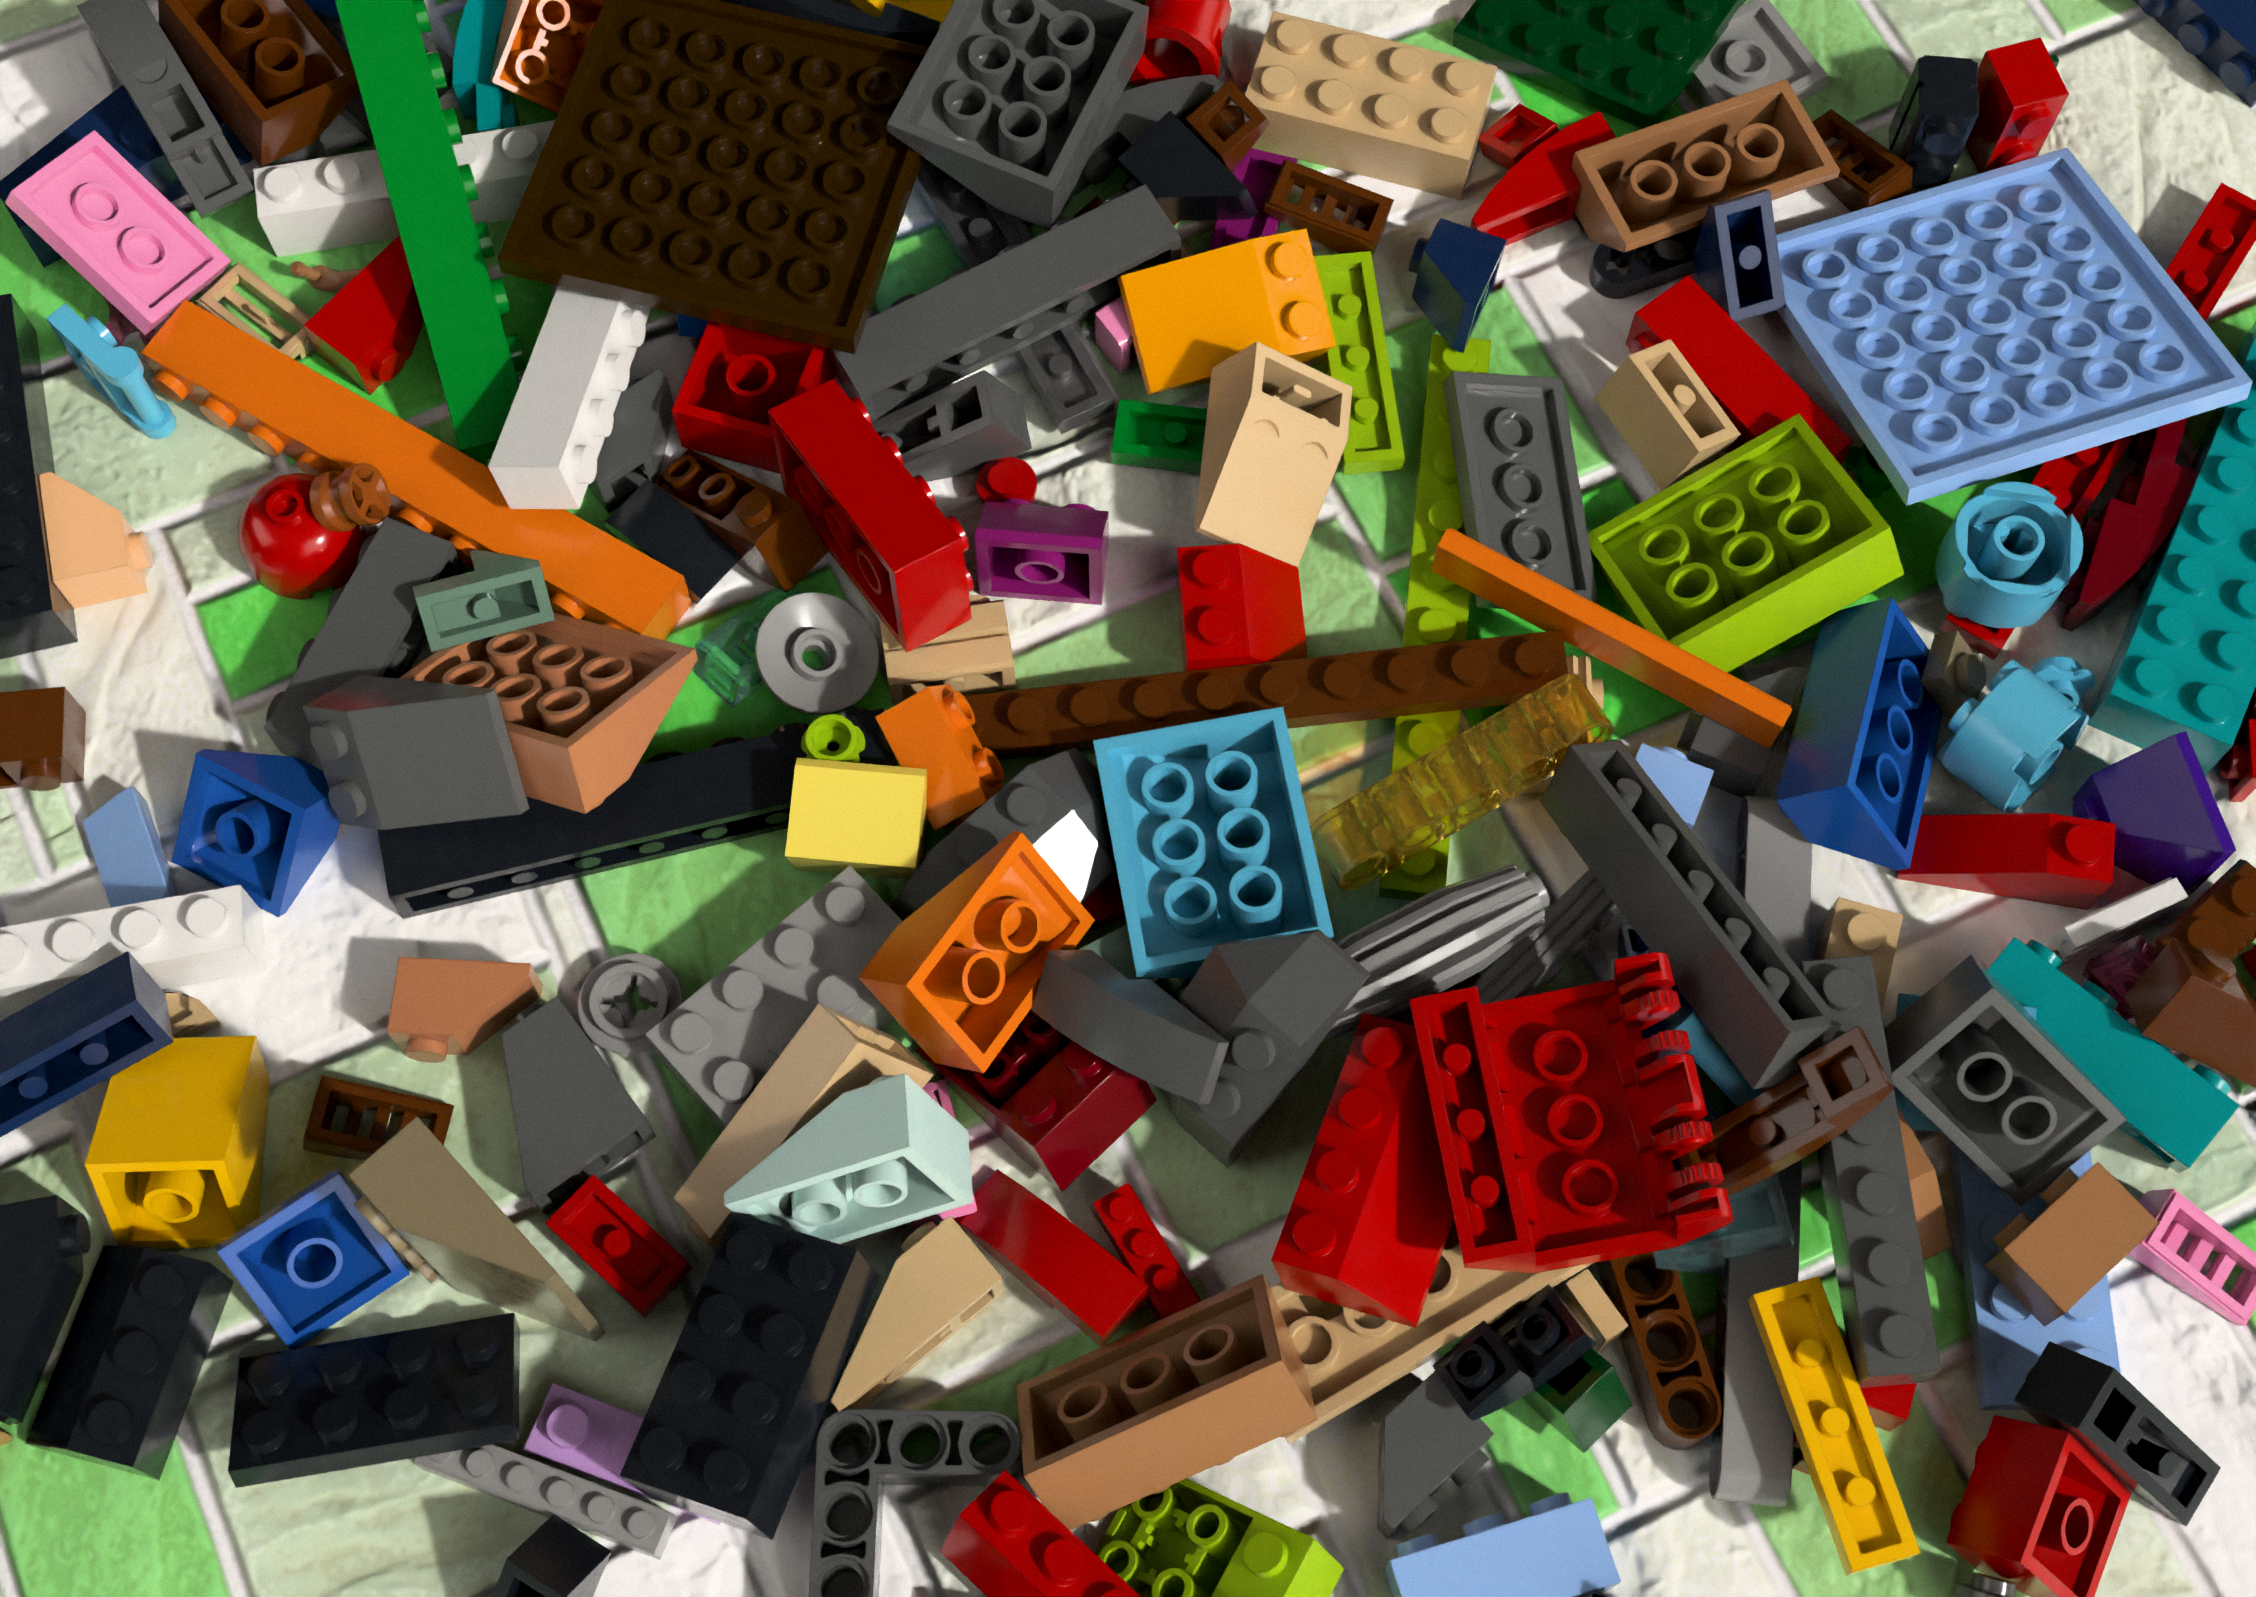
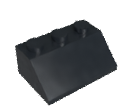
[25,1245,234,1480]

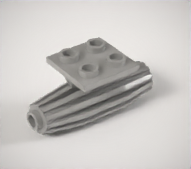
[1323,864,1550,1040]

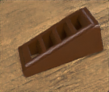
[1812,109,1913,212]
[1263,159,1394,258]
[303,1075,454,1161]

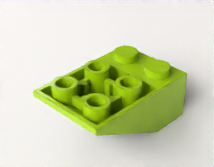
[1095,1478,1345,1597]

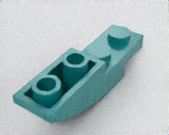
[452,0,520,133]

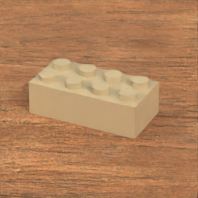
[1245,11,1498,200]

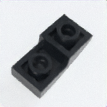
[604,480,742,604]
[1433,1284,1597,1421]

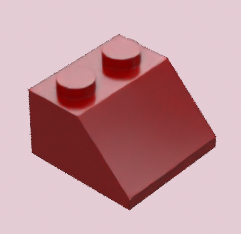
[1176,543,1308,671]
[1946,1415,2132,1597]

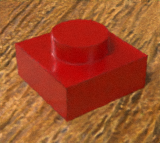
[1478,103,1559,170]

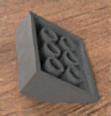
[887,0,1149,230]

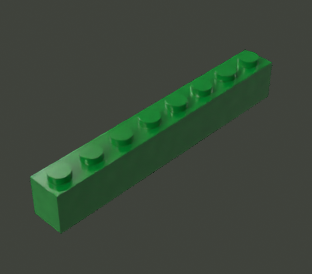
[335,0,526,461]

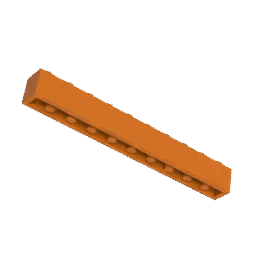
[140,299,692,641]

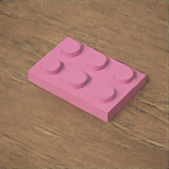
[5,130,231,335]

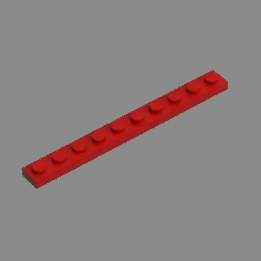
[1939,183,2256,660]

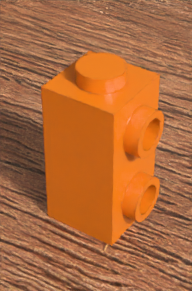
[875,684,1005,831]

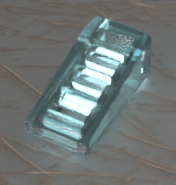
[692,587,801,708]

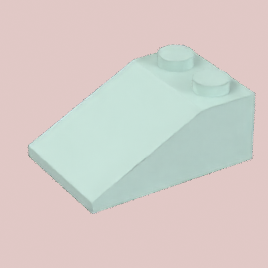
[724,1073,974,1244]

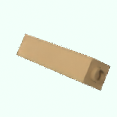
[673,1003,934,1248]

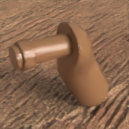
[290,261,364,293]

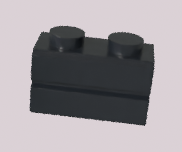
[1889,55,1979,188]

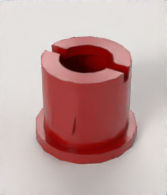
[1130,0,1232,87]

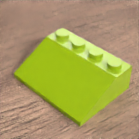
[1588,413,1904,673]

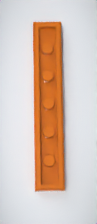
[1431,528,1793,750]

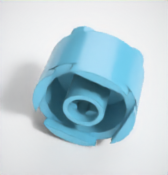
[1935,482,2083,628]
[1936,659,2089,814]

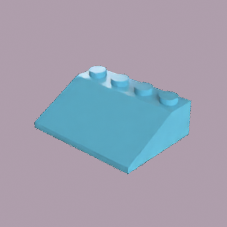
[1093,707,1334,979]

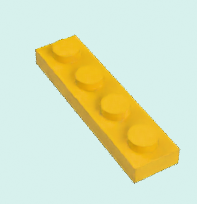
[1748,1276,1921,1576]

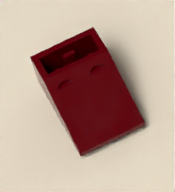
[916,1008,1157,1192]

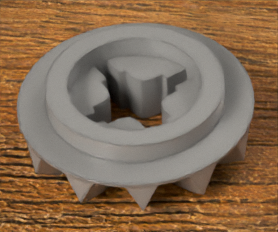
[578,953,683,1058]

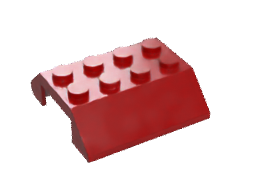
[1409,952,1734,1273]

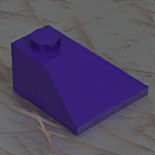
[2072,732,2236,896]

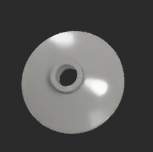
[755,592,879,715]

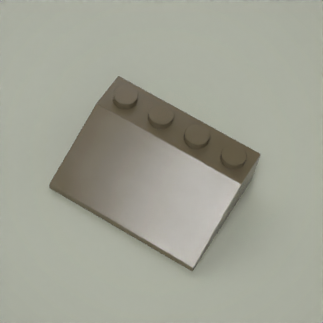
[348,1117,606,1341]

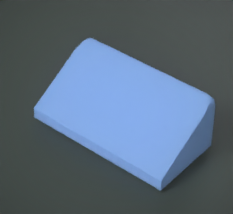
[82,786,179,907]

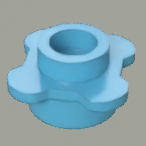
[2031,656,2096,709]

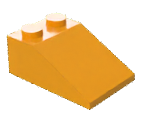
[1117,228,1336,396]

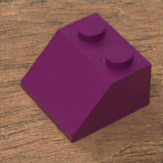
[974,499,1109,605]

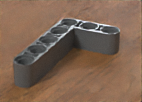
[808,1409,1022,1597]

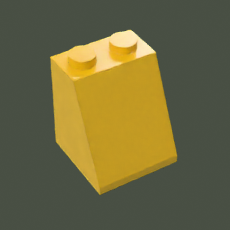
[84,1035,270,1249]

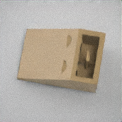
[1194,341,1353,567]

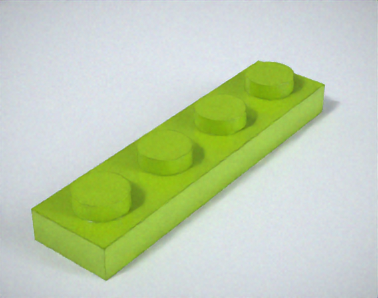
[1314,251,1405,475]

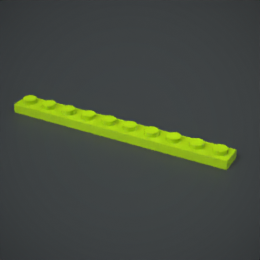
[1379,334,1491,901]

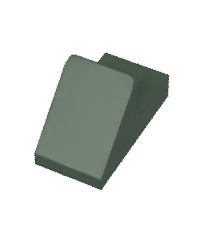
[412,550,555,652]

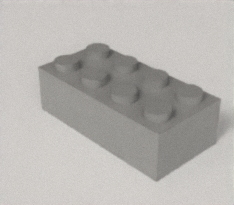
[645,865,903,1131]

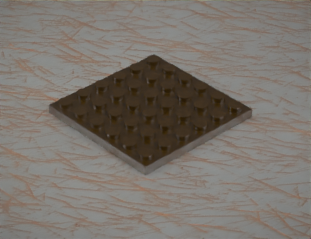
[497,0,929,354]

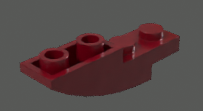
[2058,418,2198,632]

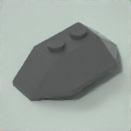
[890,747,1117,921]
[1167,929,1371,1168]

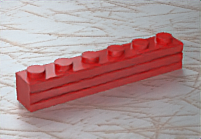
[1092,1183,1201,1320]

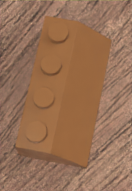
[1571,79,1840,253]
[1016,1273,1318,1530]

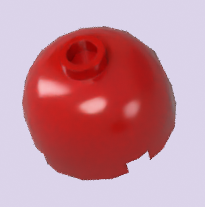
[237,473,368,600]

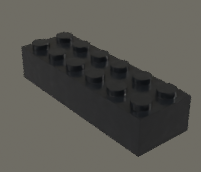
[0,293,78,659]

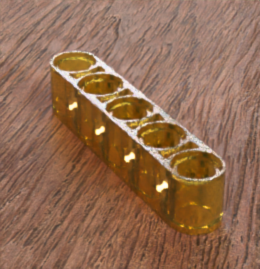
[1310,674,1614,891]

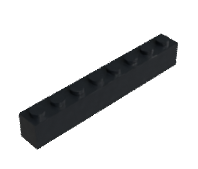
[377,708,898,919]

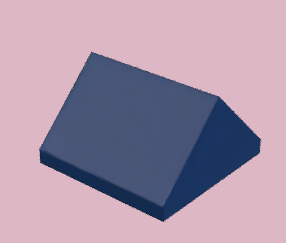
[215,1169,410,1350]

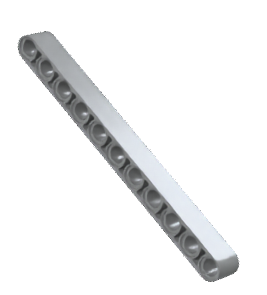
[1709,795,1813,1508]

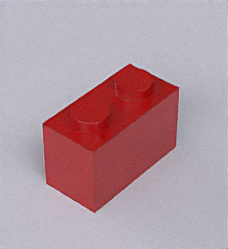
[1965,37,2069,174]

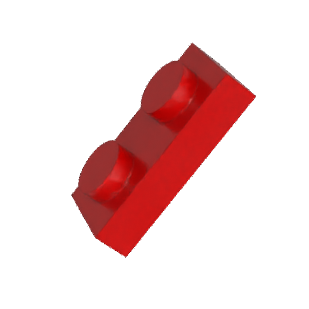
[545,1174,692,1318]

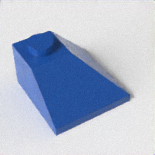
[172,749,340,918]

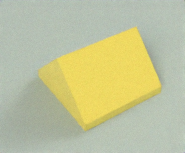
[785,758,927,880]

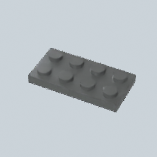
[1443,371,1599,609]

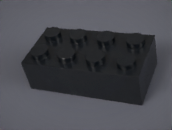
[620,1212,879,1540]

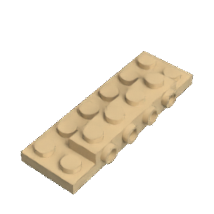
[1271,1220,1593,1444]

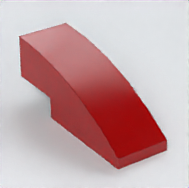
[1470,111,1617,246]
[953,1169,1148,1347]

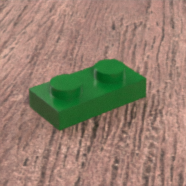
[1111,399,1207,474]

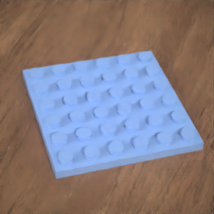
[1776,148,2253,506]

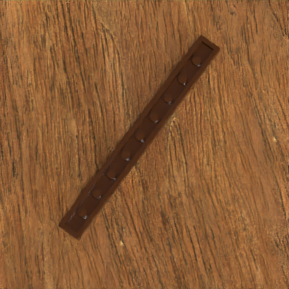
[964,630,1570,760]

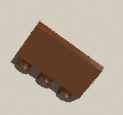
[158,0,360,167]

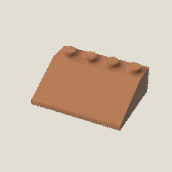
[399,612,698,814]

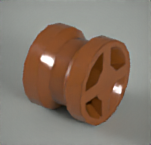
[309,463,391,532]

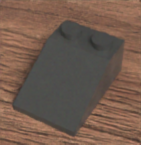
[303,675,530,830]
[1884,954,2127,1207]

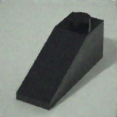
[0,1195,91,1425]
[2014,1341,2221,1527]

